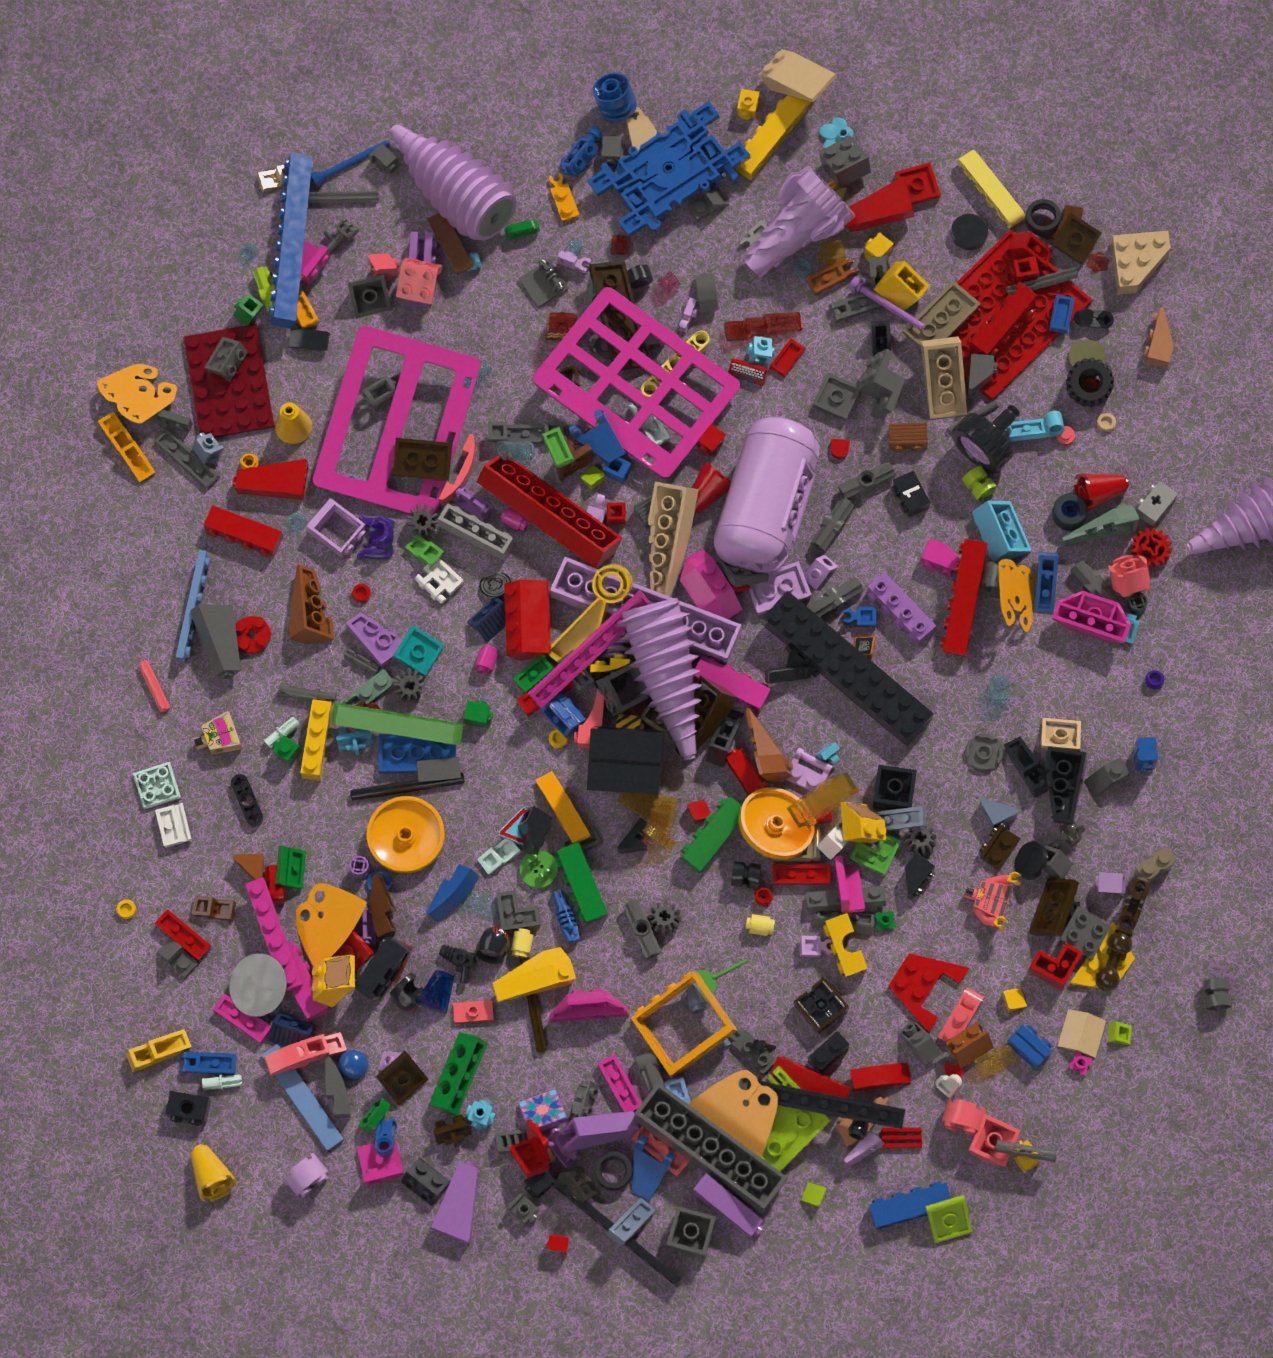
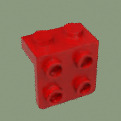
[509,1118,550,1179]

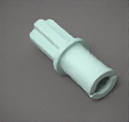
[264,717,300,749]
[202,1074,242,1091]

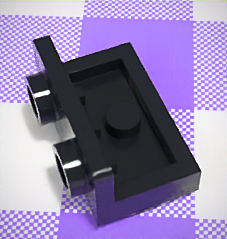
[401,1158,451,1206]

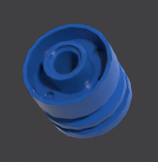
[592,73,637,122]

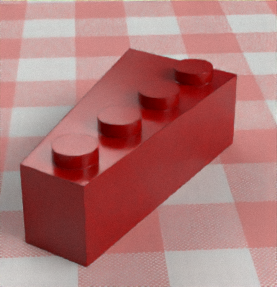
[969,281,1037,357]

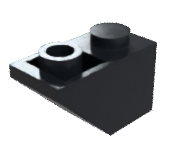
[518,806,552,854]
[904,852,935,900]

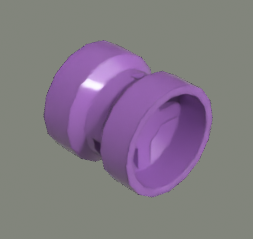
[349,856,370,879]

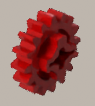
[1130,527,1172,569]

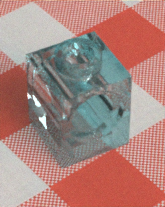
[988,675,1011,705]

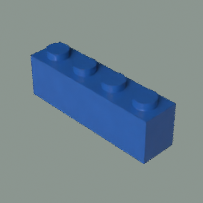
[869,1181,951,1230]

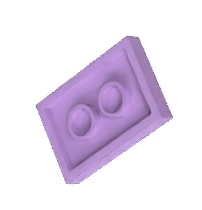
[748,561,812,615]

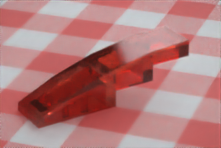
[723,312,803,342]

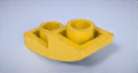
[590,654,630,672]

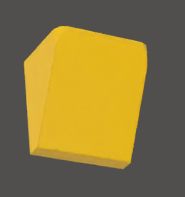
[1002,988,1027,1012]

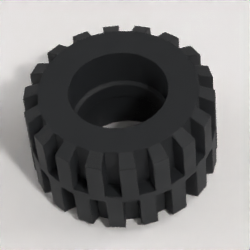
[1066,358,1114,407]

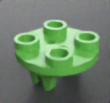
[519,850,558,889]

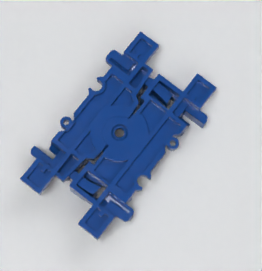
[587,101,751,237]

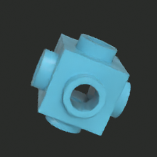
[746,336,775,368]
[466,1100,496,1130]

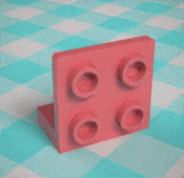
[396,258,442,304]

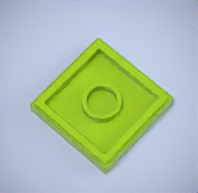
[925,1195,973,1243]

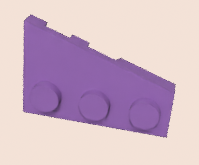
[345,612,403,667]

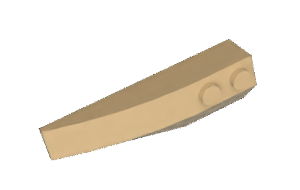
[648,482,699,597]

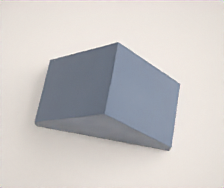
[979,798,1019,829]

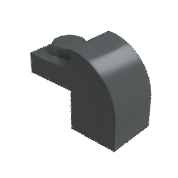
[694,273,718,313]

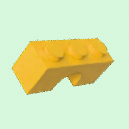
[823,913,868,976]

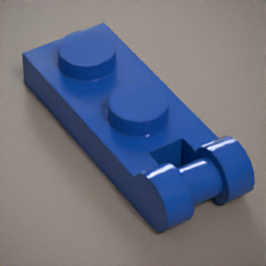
[180,1052,237,1075]

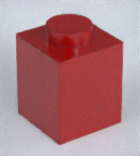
[696,423,726,456]

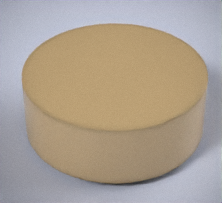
[1097,413,1116,432]

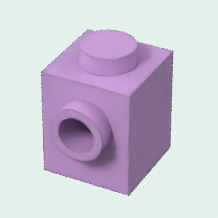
[1096,872,1126,893]

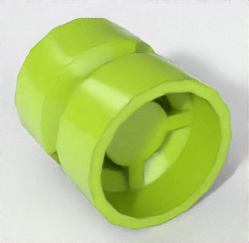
[962,466,997,502]

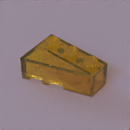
[787,772,859,828]
[618,792,681,837]

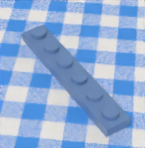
[176,550,211,663]

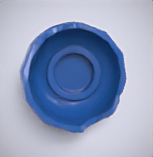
[337,1050,368,1080]

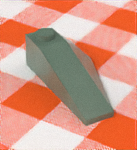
[1061,504,1139,547]

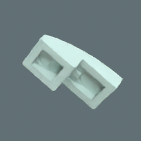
[477,839,522,875]

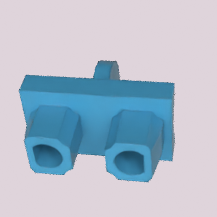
[336,728,373,755]

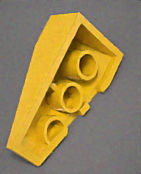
[492,947,576,1003]

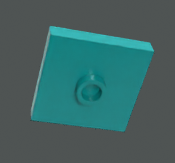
[392,625,445,677]

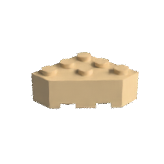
[1111,231,1171,295]

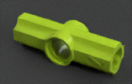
[253,267,274,320]

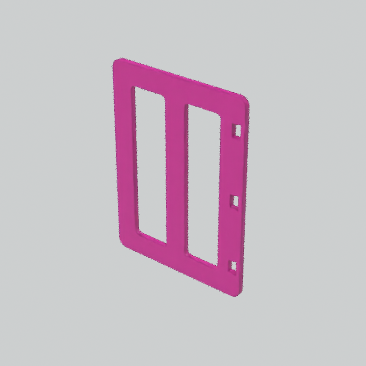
[313,325,481,519]

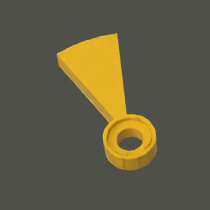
[548,564,633,676]

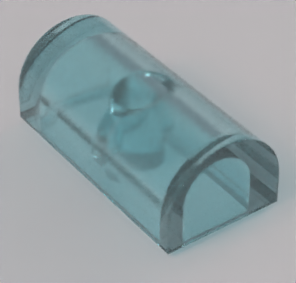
[494,441,535,460]

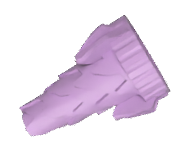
[742,166,856,278]

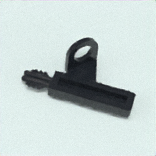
[765,646,819,684]

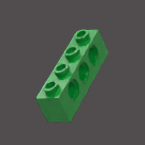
[429,1032,488,1116]

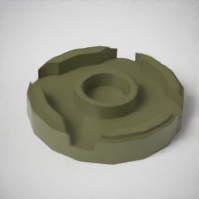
[1068,339,1106,376]

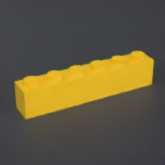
[734,95,816,181]

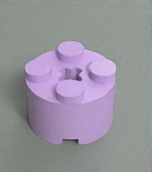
[282,1153,329,1198]

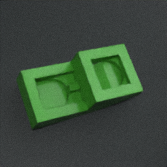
[405,534,445,566]

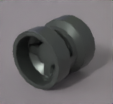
[1127,592,1148,616]

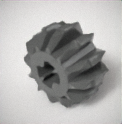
[407,504,439,536]
[392,668,425,701]
[904,826,937,856]
[648,901,681,935]

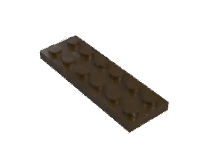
[588,261,648,370]

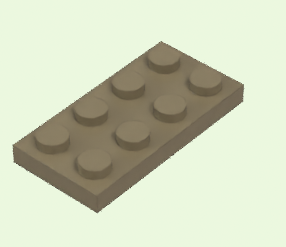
[902,281,981,350]

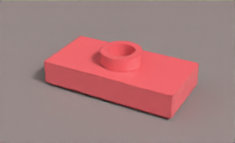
[453,1000,494,1024]

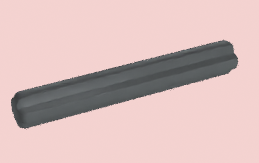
[308,191,379,203]
[1006,267,1078,296]

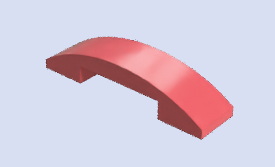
[439,434,475,506]

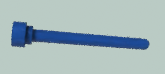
[310,140,390,187]

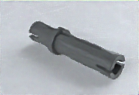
[278,685,337,705]
[995,1140,1057,1163]

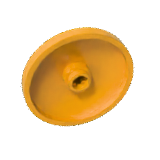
[738,787,815,860]
[367,796,445,873]

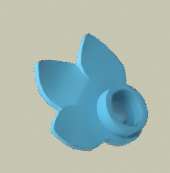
[818,117,854,149]

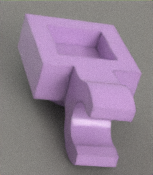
[558,251,591,274]
[587,494,607,523]

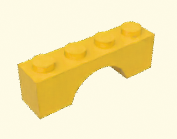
[300,700,333,781]

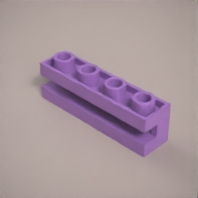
[406,232,437,307]

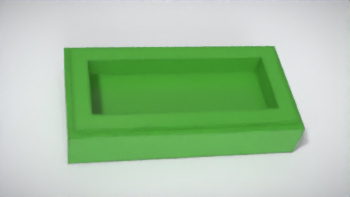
[542,427,574,469]

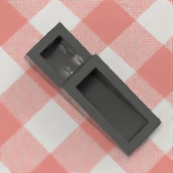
[325,1056,351,1118]

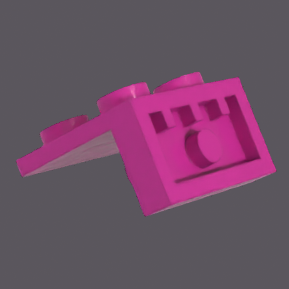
[357,1138,404,1186]

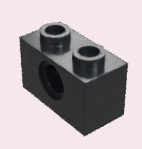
[165,1091,211,1126]

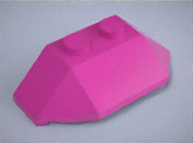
[680,549,743,619]
[1052,591,1131,643]
[549,988,629,1023]

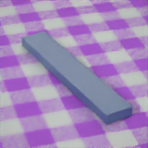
[261,1044,344,1151]

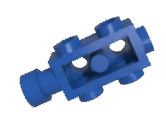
[559,126,603,176]

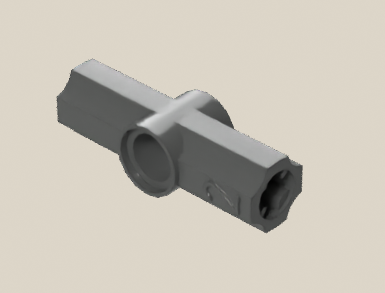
[838,462,896,500]
[811,498,855,552]
[1070,560,1120,604]
[807,577,864,618]
[623,899,662,960]

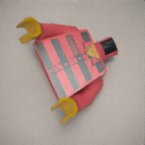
[964,872,1022,931]

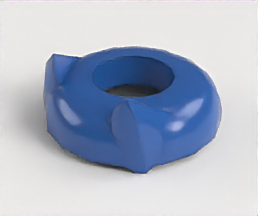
[367,869,393,892]

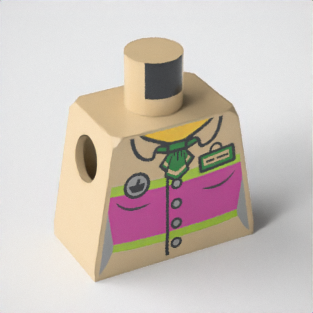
[194,711,242,755]

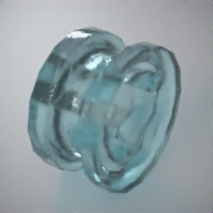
[240,243,258,261]
[288,512,306,531]

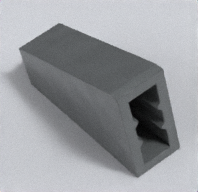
[190,604,241,679]

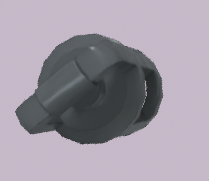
[361,372,401,412]

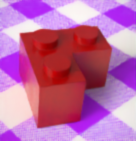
[1028,943,1083,991]

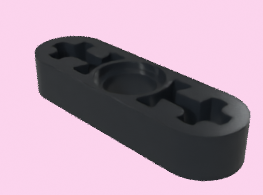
[231,774,264,827]

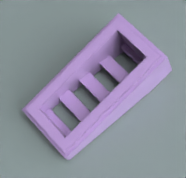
[844,1130,885,1166]

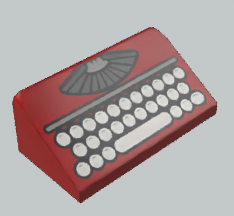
[728,358,767,386]

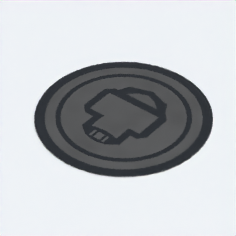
[479,572,511,598]

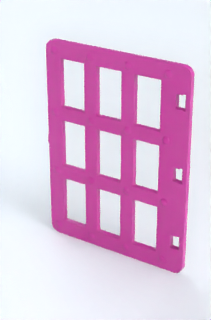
[533,287,740,479]

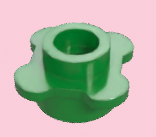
[875,910,896,931]

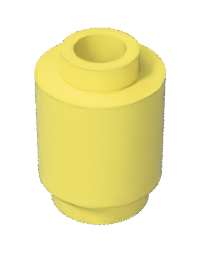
[745,914,775,936]
[511,928,534,958]

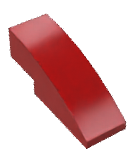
[849,1063,911,1092]

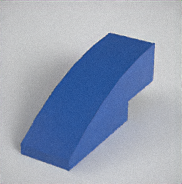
[426,864,480,922]

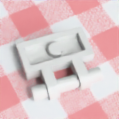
[415,559,464,604]

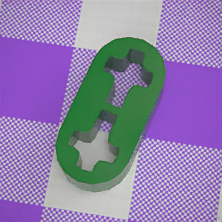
[504,219,540,240]
[359,1097,390,1133]

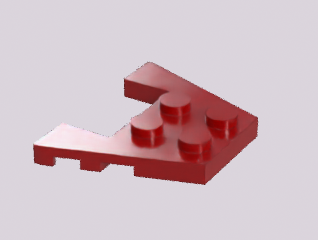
[888,953,969,1033]

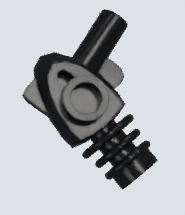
[439,945,477,984]

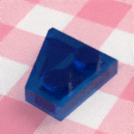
[415,970,454,1014]

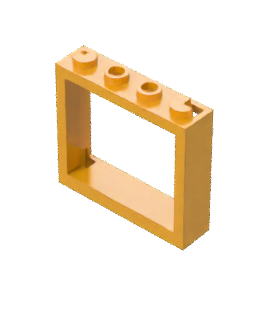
[631,971,738,1077]

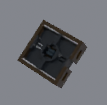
[793,977,849,1035]

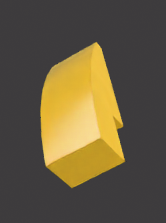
[126,1029,192,1073]

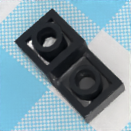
[288,329,330,351]

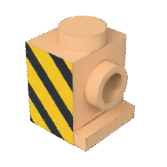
[616,713,645,729]

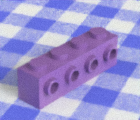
[867,572,936,646]

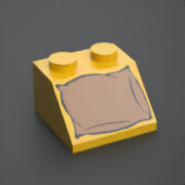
[841,802,886,844]
[312,955,355,1008]

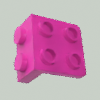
[300,240,330,286]

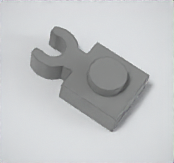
[740,220,767,250]

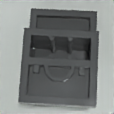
[858,349,906,419]

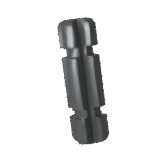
[344,649,380,675]

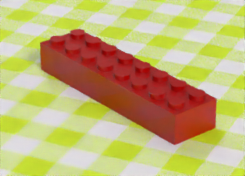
[476,452,622,568]

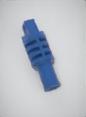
[551,890,580,944]

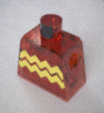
[545,312,581,342]

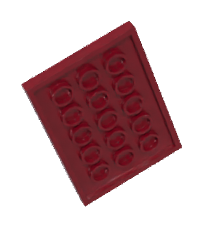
[183,323,275,438]

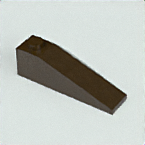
[675,675,737,760]

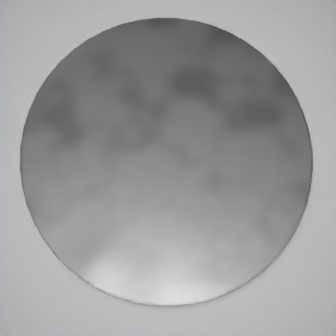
[229,953,287,1016]

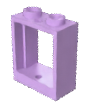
[306,498,367,558]

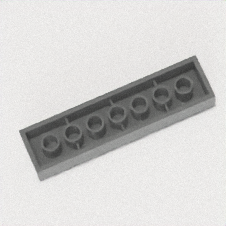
[633,1082,788,1214]

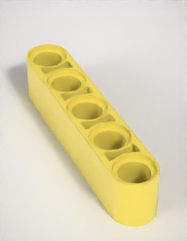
[957,150,1025,229]
[641,331,710,398]

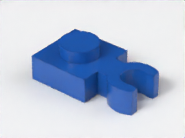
[843,607,876,627]

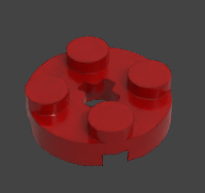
[235,616,271,654]

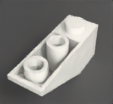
[817,819,848,860]

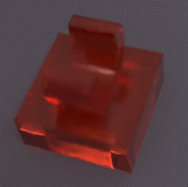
[610,235,631,255]

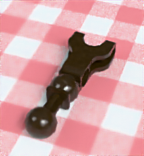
[1095,877,1150,991]

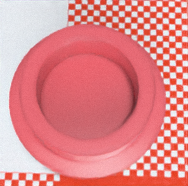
[1056,426,1075,445]

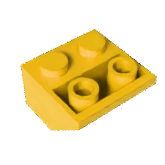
[873,261,930,311]

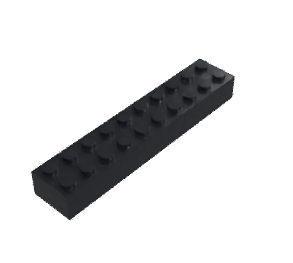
[761,590,934,746]

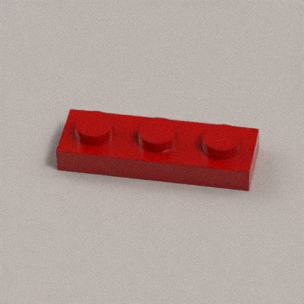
[772,864,831,885]
[154,909,212,961]

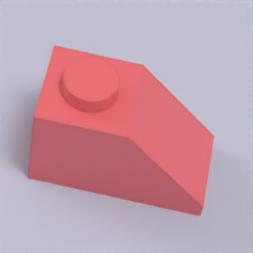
[368,254,400,281]

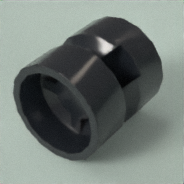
[731,861,761,889]

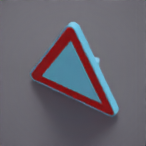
[498,807,526,846]

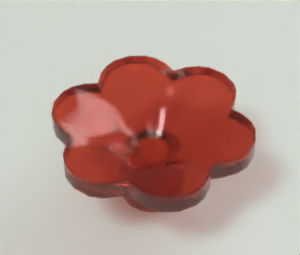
[1087,252,1110,273]

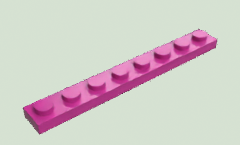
[528,591,651,708]

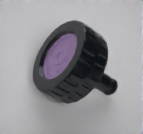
[951,405,1020,474]

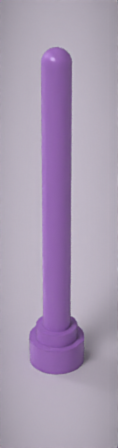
[848,276,925,330]

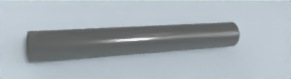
[947,401,998,434]

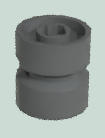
[1203,978,1232,1011]

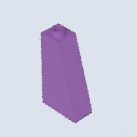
[555,1111,639,1153]
[431,1160,479,1245]
[693,1173,764,1239]

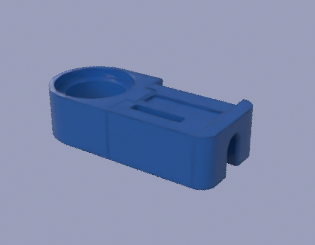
[375,1118,397,1157]

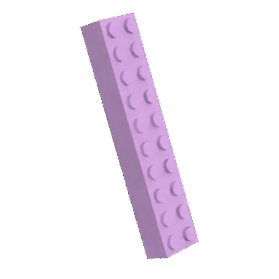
[550,557,742,665]

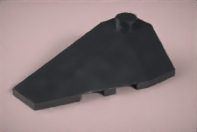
[1045,747,1087,825]

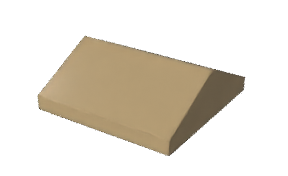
[1041,718,1081,751]
[1057,1009,1106,1058]

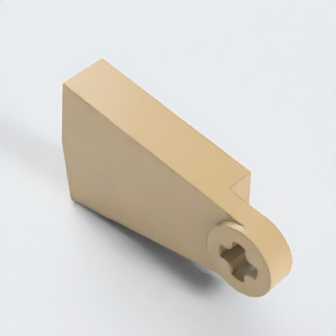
[626,107,657,150]

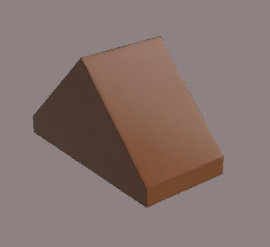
[232,854,264,880]

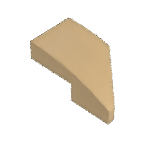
[257,165,286,192]

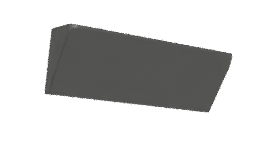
[814,910,875,936]

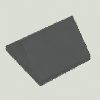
[347,274,392,318]

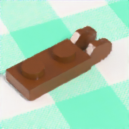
[806,258,859,296]

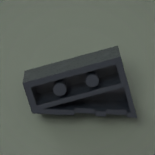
[354,937,411,1000]

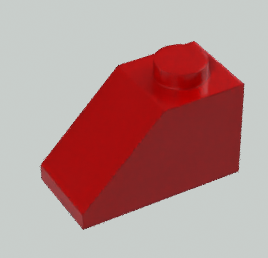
[1008,232,1053,267]

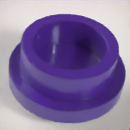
[1145,670,1164,689]

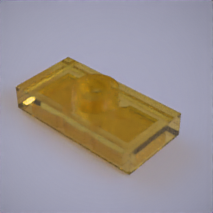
[973,1043,1017,1079]

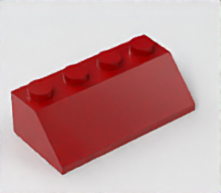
[504,579,551,661]

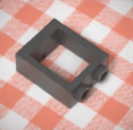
[596,661,650,715]

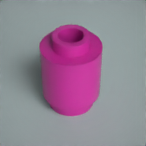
[501,507,529,532]
[474,645,498,675]

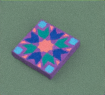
[518,1089,568,1132]

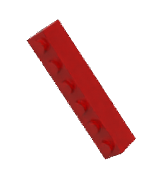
[940,539,988,657]

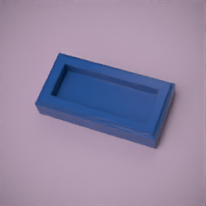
[1049,294,1075,334]

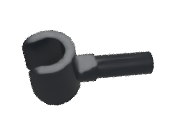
[751,1039,776,1052]

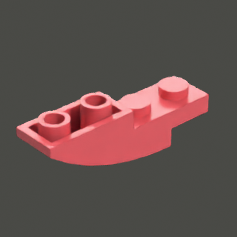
[264,1032,347,1075]

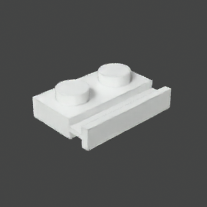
[155,803,192,848]

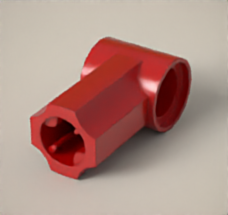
[265,865,285,904]

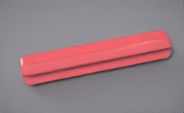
[138,660,170,713]

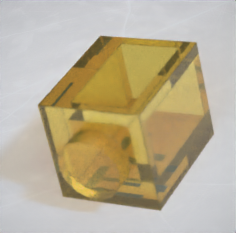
[817,239,846,267]

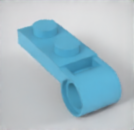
[1007,411,1065,442]

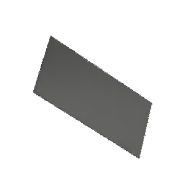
[417,757,461,782]

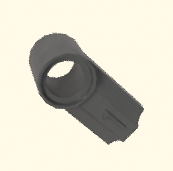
[635,1051,665,1093]

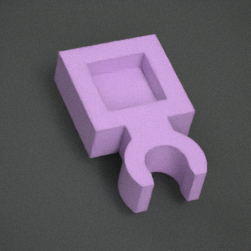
[679,298,699,333]
[800,935,833,957]

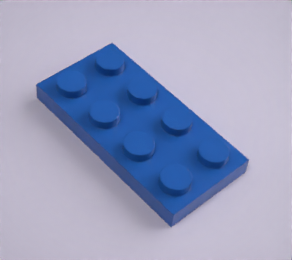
[379,734,456,774]

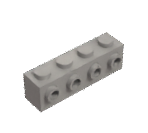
[438,503,514,561]

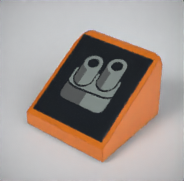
[854,637,875,659]

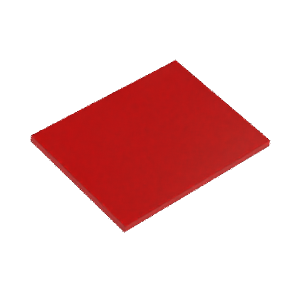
[951,229,1093,402]

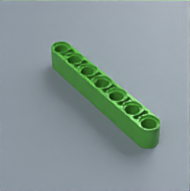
[330,703,463,745]

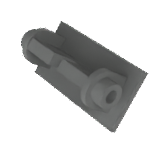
[571,1080,598,1119]

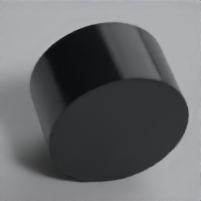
[627,264,653,288]

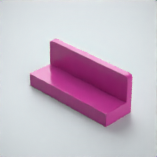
[834,856,865,913]

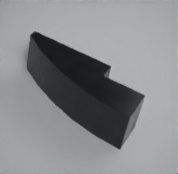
[1003,736,1049,798]

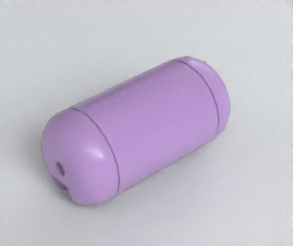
[714,417,820,574]

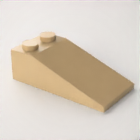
[759,49,837,102]
[921,337,967,419]

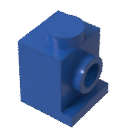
[601,457,632,485]

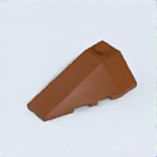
[289,564,334,644]
[745,708,793,784]

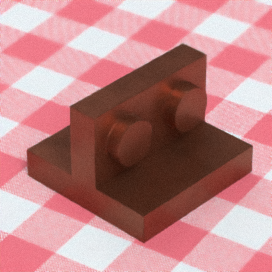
[556,436,593,481]

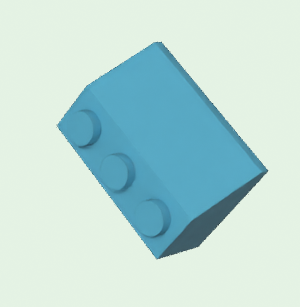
[972,501,1032,562]

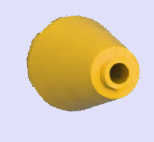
[275,402,312,444]
[190,1144,237,1202]

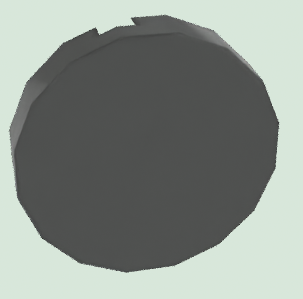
[965,734,1003,772]

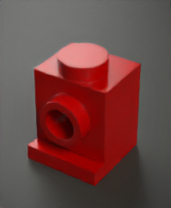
[1010,256,1039,283]

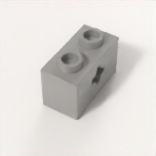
[1136,481,1178,527]

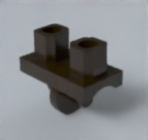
[433,1114,472,1149]

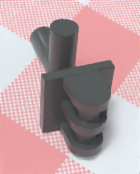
[324,218,359,254]

